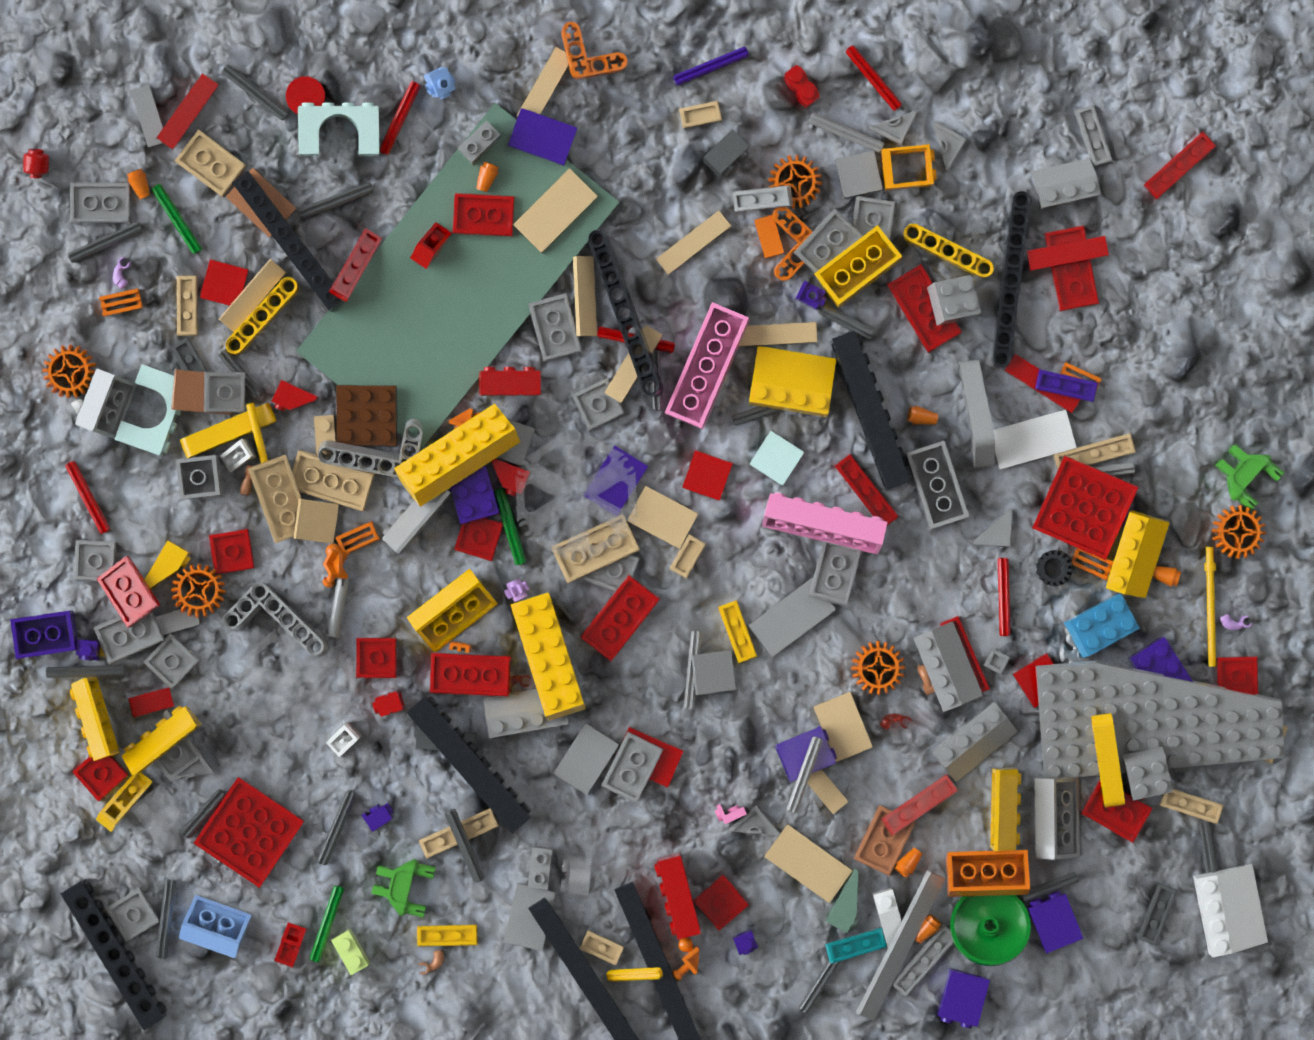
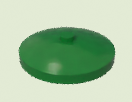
[950,895,1031,966]

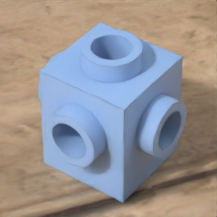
[424,67,456,99]

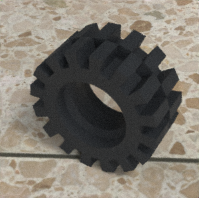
[1036,550,1073,586]

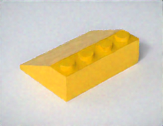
[748,346,836,418]
[70,677,120,761]

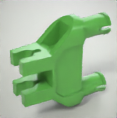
[1215,445,1284,511]
[371,859,436,918]

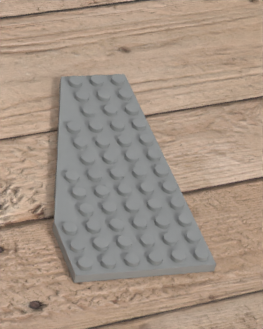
[1036,660,1285,778]

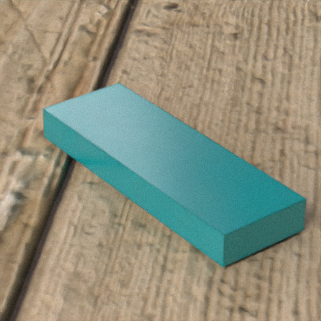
[825,928,887,964]

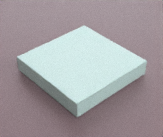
[749,431,804,486]

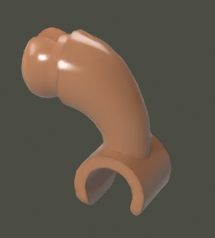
[240,465,253,496]
[917,663,935,695]
[418,950,445,975]

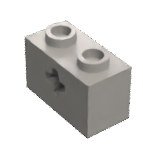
[458,120,501,165]
[528,846,553,890]

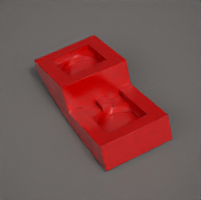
[128,687,174,717]
[274,922,307,968]

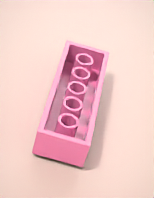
[665,302,750,430]
[761,493,887,555]

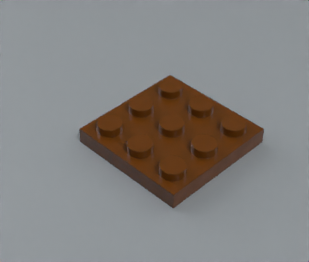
[336,385,397,446]

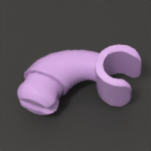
[113,257,131,289]
[1220,614,1252,630]

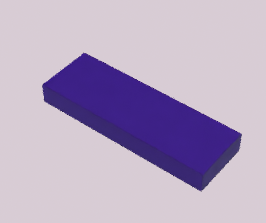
[1035,369,1098,402]

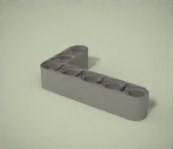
[959,360,995,468]
[318,419,423,478]
[223,583,328,657]

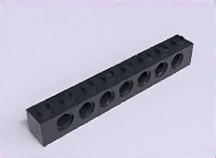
[232,171,344,312]
[60,880,167,1030]

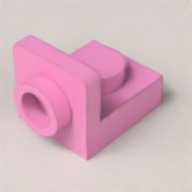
[715,804,747,824]

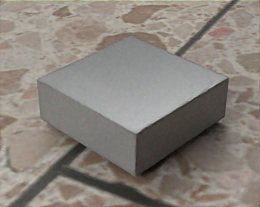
[983,648,1011,675]

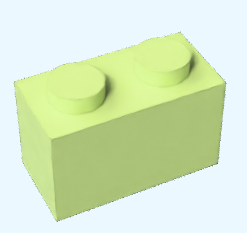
[331,928,370,975]

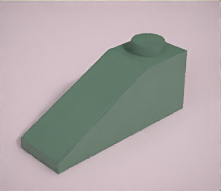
[825,868,858,933]

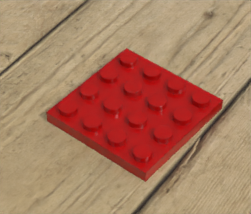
[1032,455,1138,560]
[193,777,305,888]

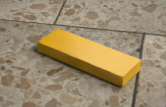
[718,600,757,663]
[417,924,478,946]

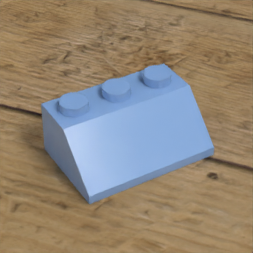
[179,895,251,958]

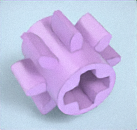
[504,578,530,602]

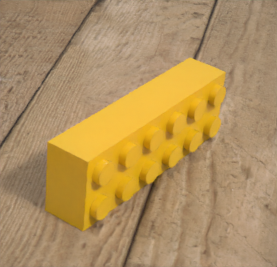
[394,404,520,507]
[511,592,586,721]

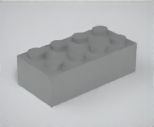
[905,441,969,529]

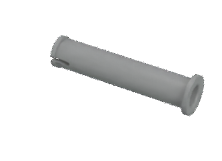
[325,578,350,638]

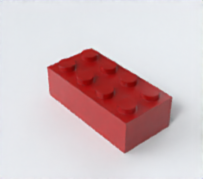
[654,852,701,940]

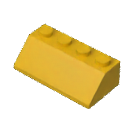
[814,225,902,308]
[1106,510,1170,598]
[407,569,498,652]
[122,705,202,776]
[990,768,1021,851]

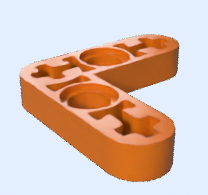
[561,22,628,80]
[772,207,813,281]

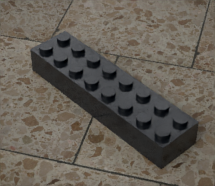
[830,330,912,491]
[406,695,531,834]

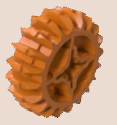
[768,155,822,209]
[42,344,96,399]
[1211,505,1266,559]
[171,564,226,618]
[851,641,905,695]

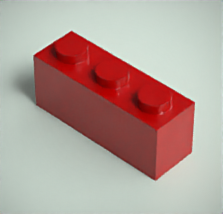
[479,367,541,396]

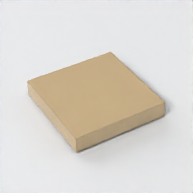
[294,499,339,544]

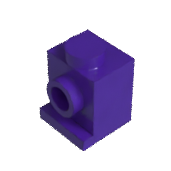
[795,280,827,310]
[76,639,100,661]
[361,803,394,832]
[732,929,758,955]

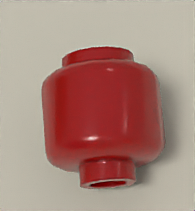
[23,149,49,179]

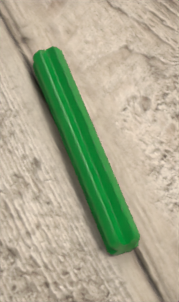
[152,184,202,254]
[494,488,526,565]
[310,885,344,962]

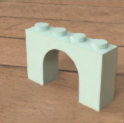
[298,103,379,157]
[115,364,182,456]

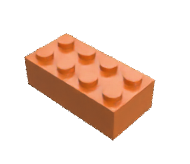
[946,850,1030,897]

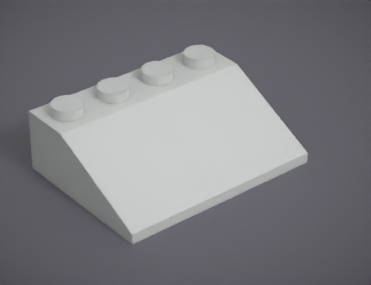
[1193,864,1268,957]

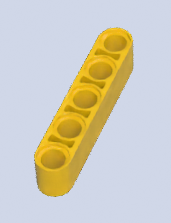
[903,224,994,279]
[225,277,299,355]
[179,403,277,458]
[1091,713,1125,808]

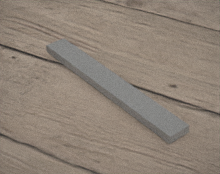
[856,870,945,1020]

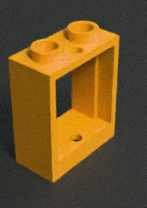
[881,144,937,191]

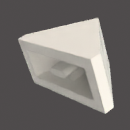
[220,439,257,473]
[326,722,362,757]

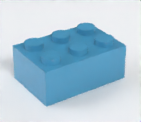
[1064,593,1140,658]

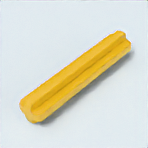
[606,967,663,981]

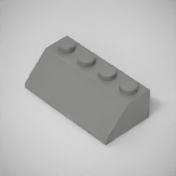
[382,489,452,554]
[913,621,983,712]
[483,689,569,738]
[931,701,1018,782]
[1034,777,1080,860]

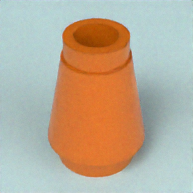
[476,161,499,192]
[127,168,150,199]
[907,405,938,425]
[1153,566,1181,587]
[895,847,923,878]
[915,914,942,944]

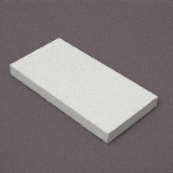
[993,410,1077,470]

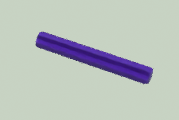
[674,47,749,86]

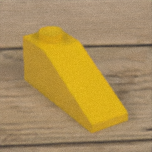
[145,540,191,589]
[96,773,153,832]

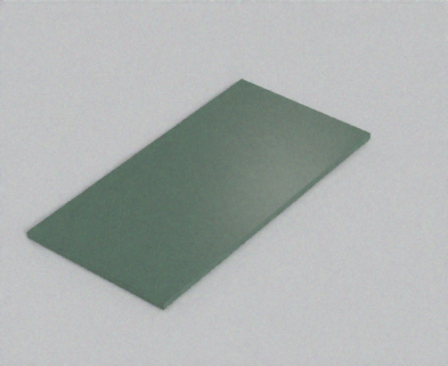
[296,103,619,451]

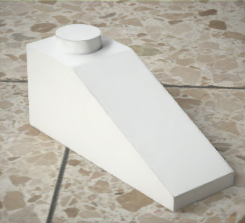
[872,887,902,947]

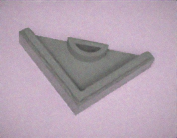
[868,111,918,145]
[933,121,967,172]
[973,510,1012,547]
[728,805,780,836]

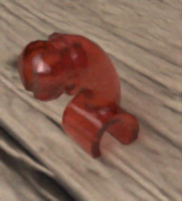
[510,674,531,693]
[880,713,912,729]

